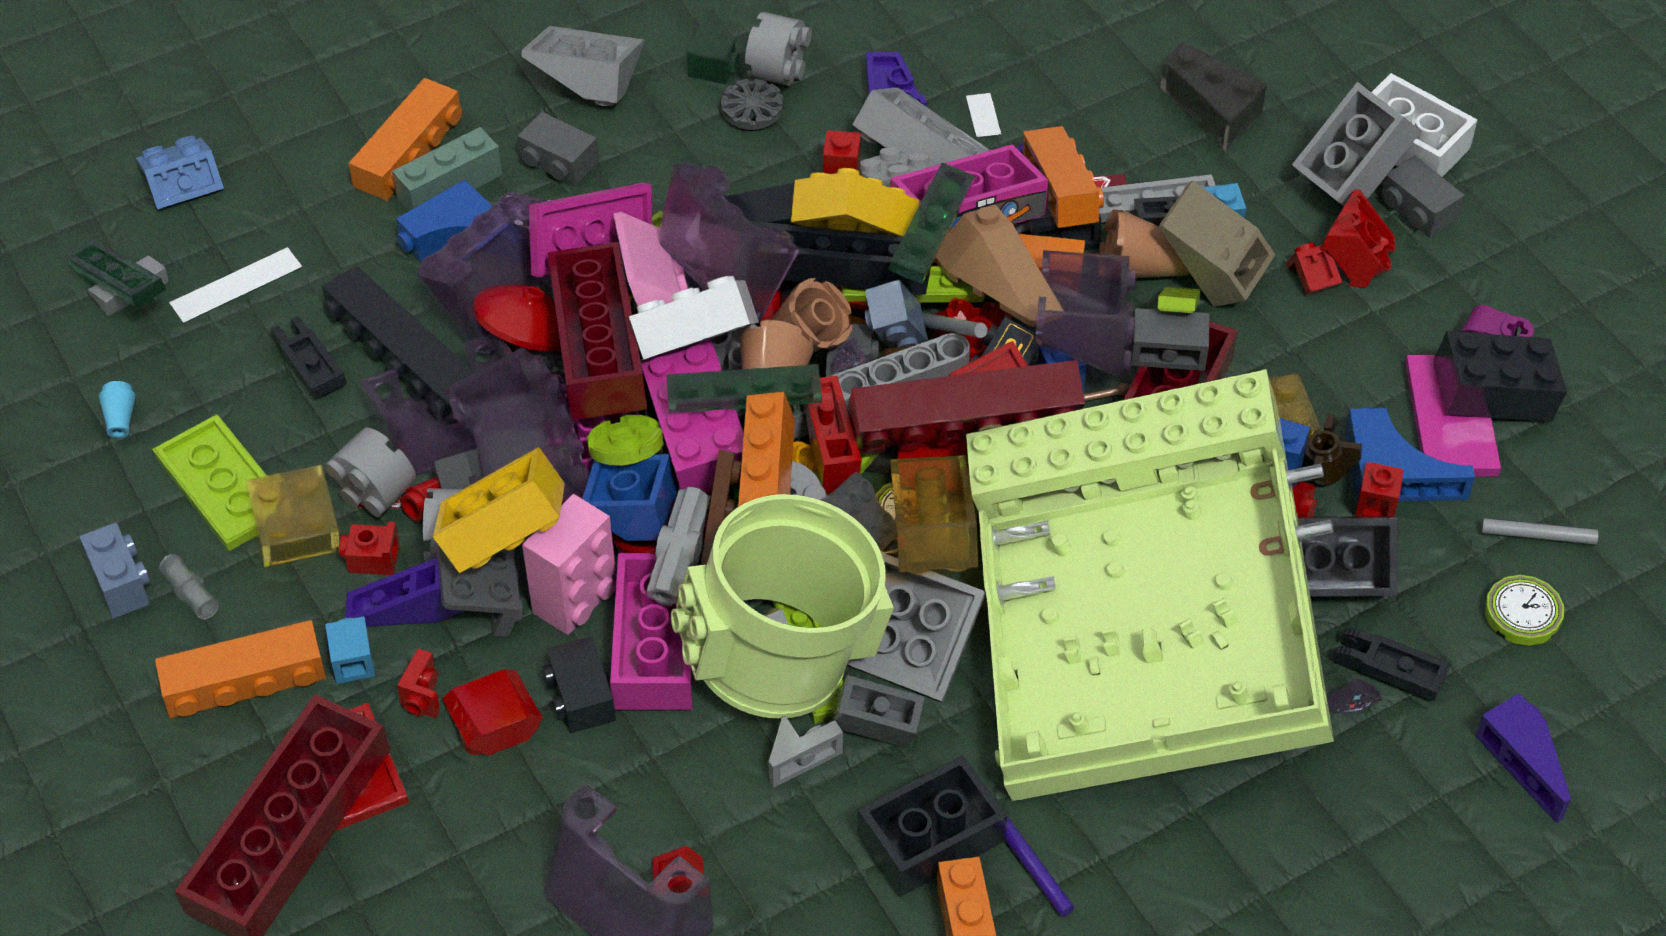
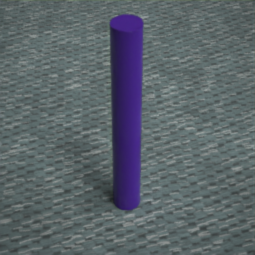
[1005,817,1074,917]

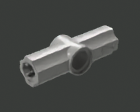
[647,487,711,606]

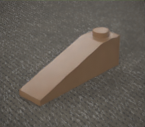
[932,205,1064,327]

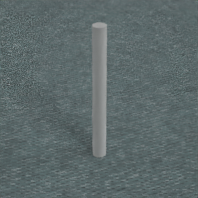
[922,313,988,338]

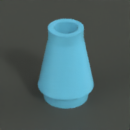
[98,381,136,438]

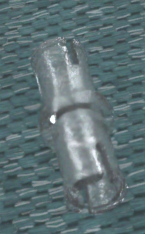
[159,554,219,620]

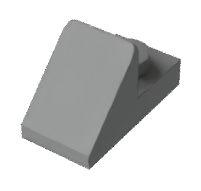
[769,715,843,788]

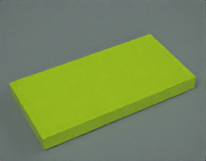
[152,414,294,552]

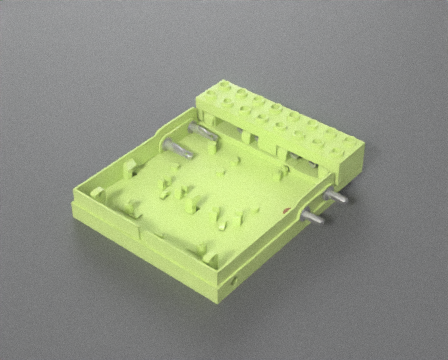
[966,369,1334,801]

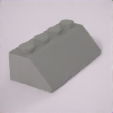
[852,87,990,167]

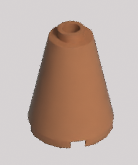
[1098,209,1190,280]
[771,278,853,353]
[739,320,814,409]

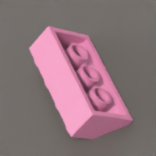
[613,212,689,306]

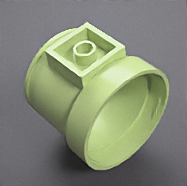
[671,494,894,719]

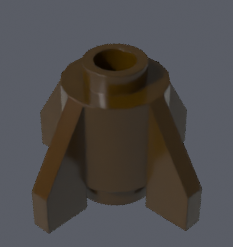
[1302,413,1362,485]

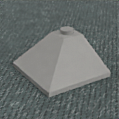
[521,26,644,106]
[847,552,986,702]

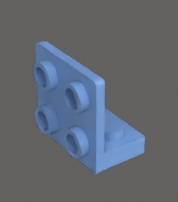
[136,136,224,209]

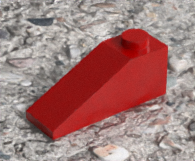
[800,376,862,493]

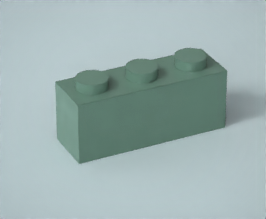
[392,127,502,212]

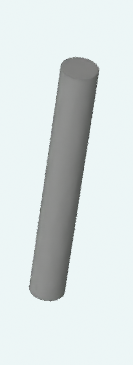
[1481,518,1598,545]

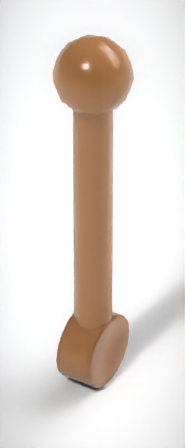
[1084,383,1130,401]

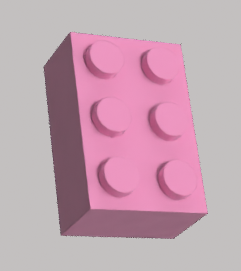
[522,494,617,635]

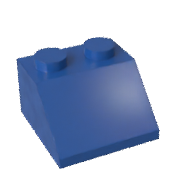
[582,454,678,541]

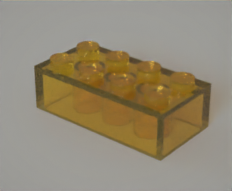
[890,455,978,574]

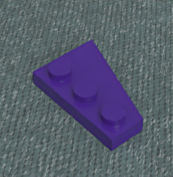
[865,52,927,107]

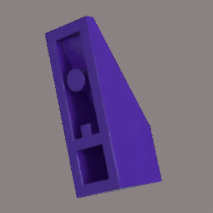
[345,558,464,627]
[1475,693,1571,823]

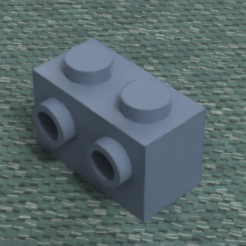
[865,280,928,352]
[80,522,150,619]

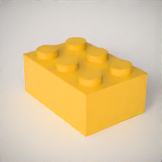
[791,168,919,237]
[433,447,565,573]

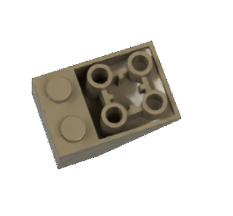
[1158,181,1275,307]

